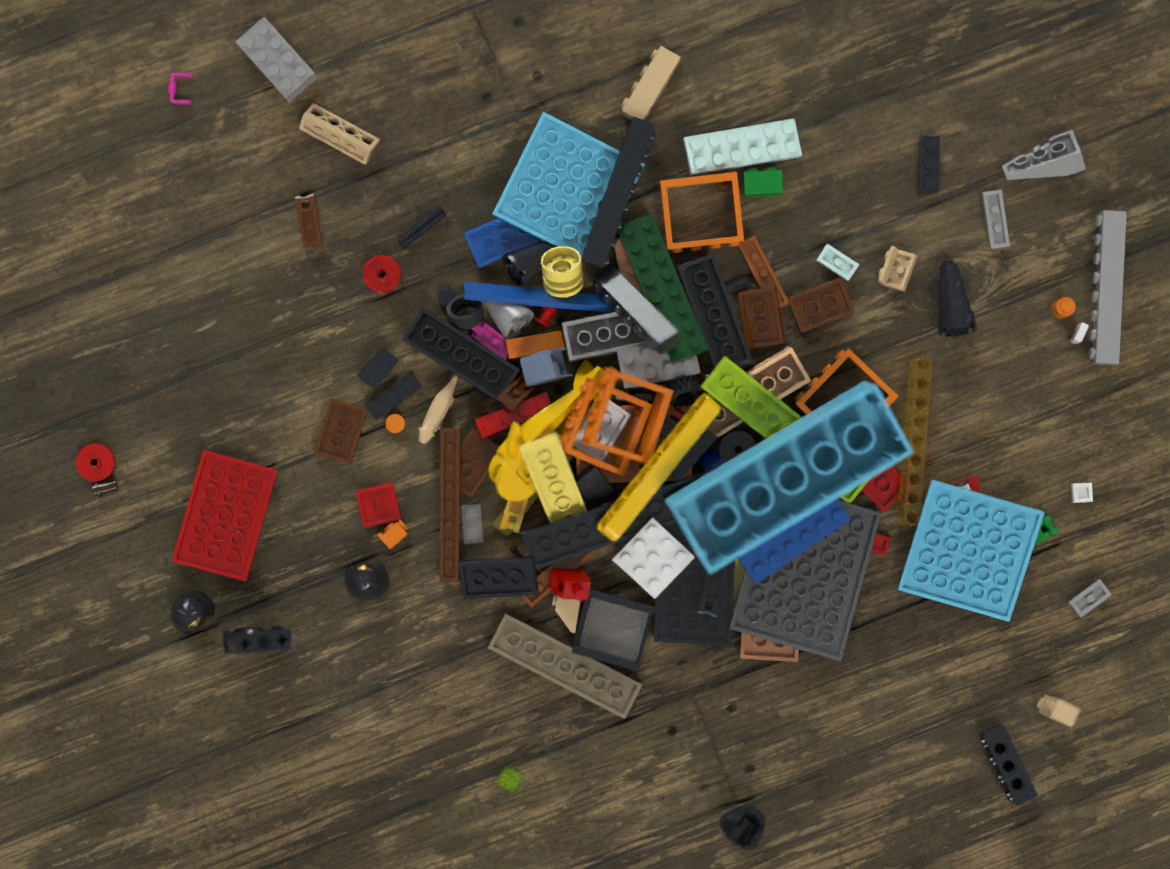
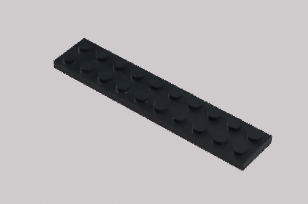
[521,472,706,569]

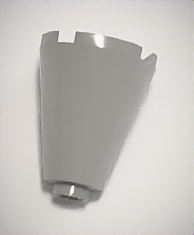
[482,301,534,339]

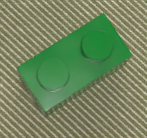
[742,167,783,198]

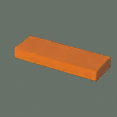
[505,331,564,359]

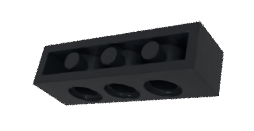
[979,724,1038,806]

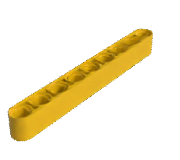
[598,394,720,541]

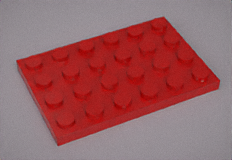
[172,450,278,582]

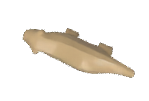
[419,375,458,444]

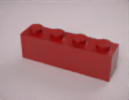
[474,392,552,440]

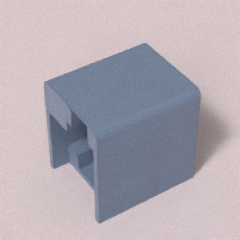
[520,348,573,386]

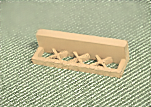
[299,103,380,165]

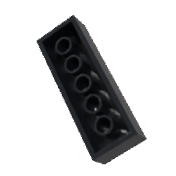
[676,253,753,370]
[402,307,520,403]

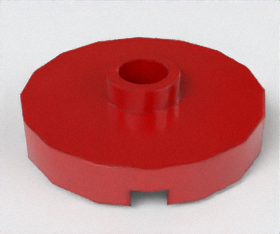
[363,255,401,294]
[76,443,116,482]

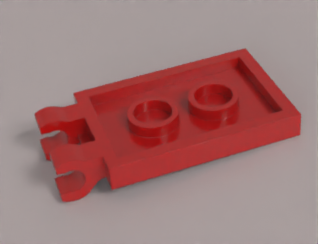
[861,466,911,512]

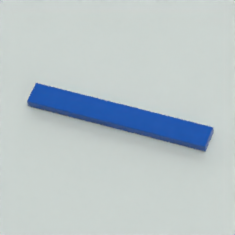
[464,282,615,313]

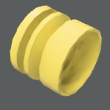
[541,246,583,298]

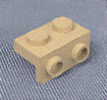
[878,246,917,292]

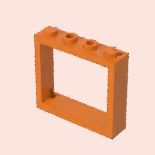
[660,172,744,253]
[794,349,899,416]
[581,368,673,464]
[559,378,653,477]

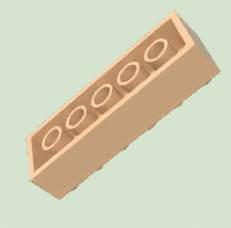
[690,346,811,438]

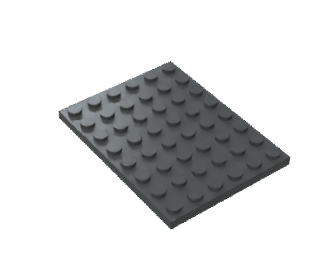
[729,500,881,662]

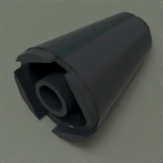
[502,241,555,287]

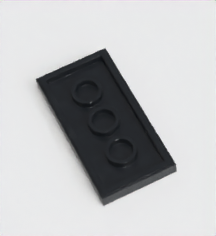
[458,556,539,599]

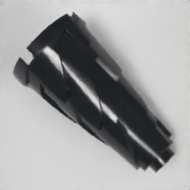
[938,260,977,337]

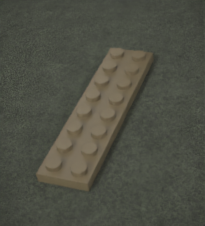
[488,614,643,719]

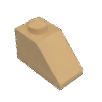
[552,594,580,633]

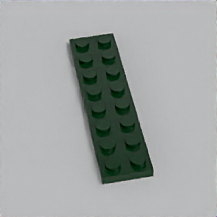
[617,213,708,365]

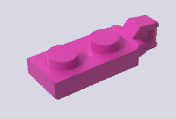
[470,322,508,360]

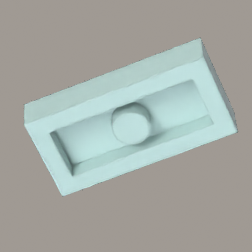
[816,244,859,281]

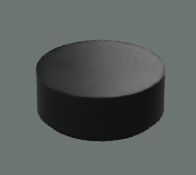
[438,288,457,307]

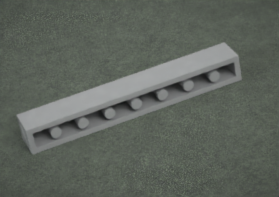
[1089,210,1127,366]

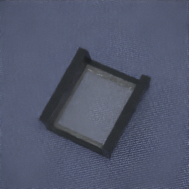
[571,589,656,671]

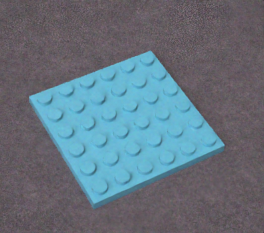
[492,112,645,256]
[897,479,1045,622]

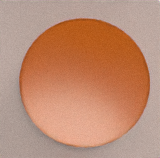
[386,414,405,433]

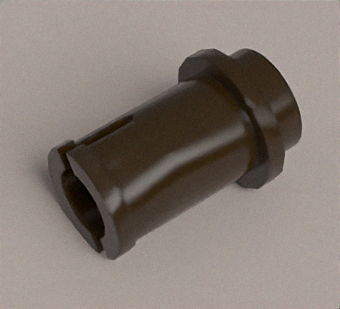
[92,479,118,497]

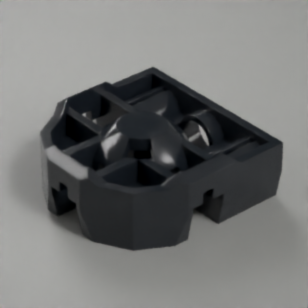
[222,626,291,654]

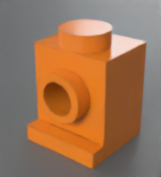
[377,520,409,549]

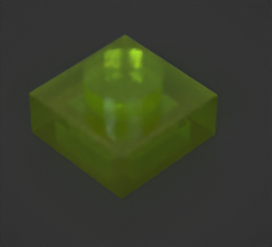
[496,766,522,792]

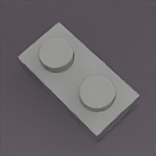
[1068,579,1112,618]

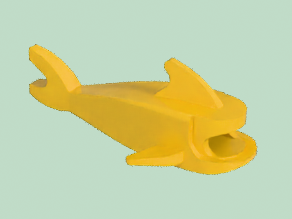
[489,360,604,501]

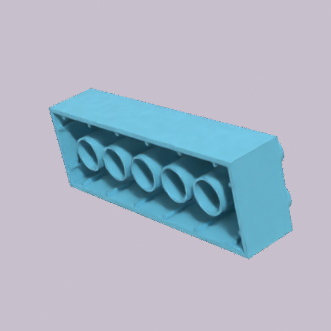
[664,381,914,574]

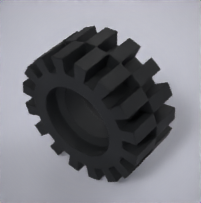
[665,375,702,407]

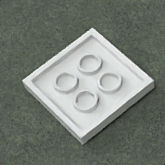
[612,517,695,599]

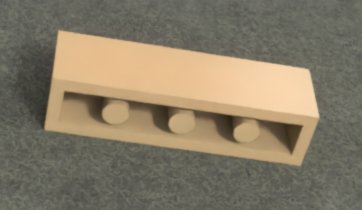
[621,46,681,120]

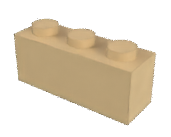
[1037,695,1080,727]

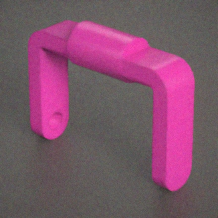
[168,73,193,105]

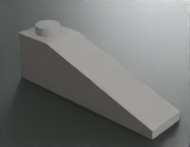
[1002,130,1086,180]

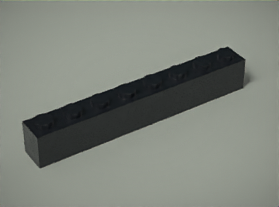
[581,116,656,270]

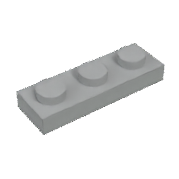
[981,190,1010,250]

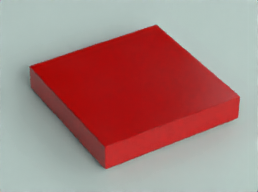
[356,482,402,528]

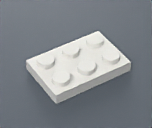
[573,400,631,461]

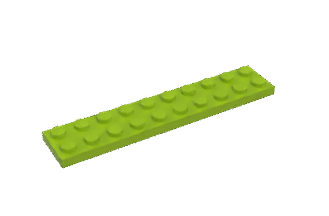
[700,356,869,504]

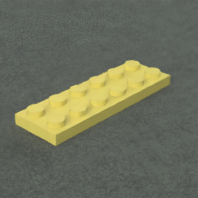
[519,433,587,523]

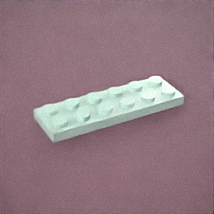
[683,119,802,176]

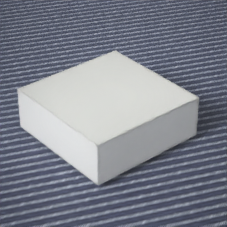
[1070,322,1089,344]
[1071,483,1093,503]

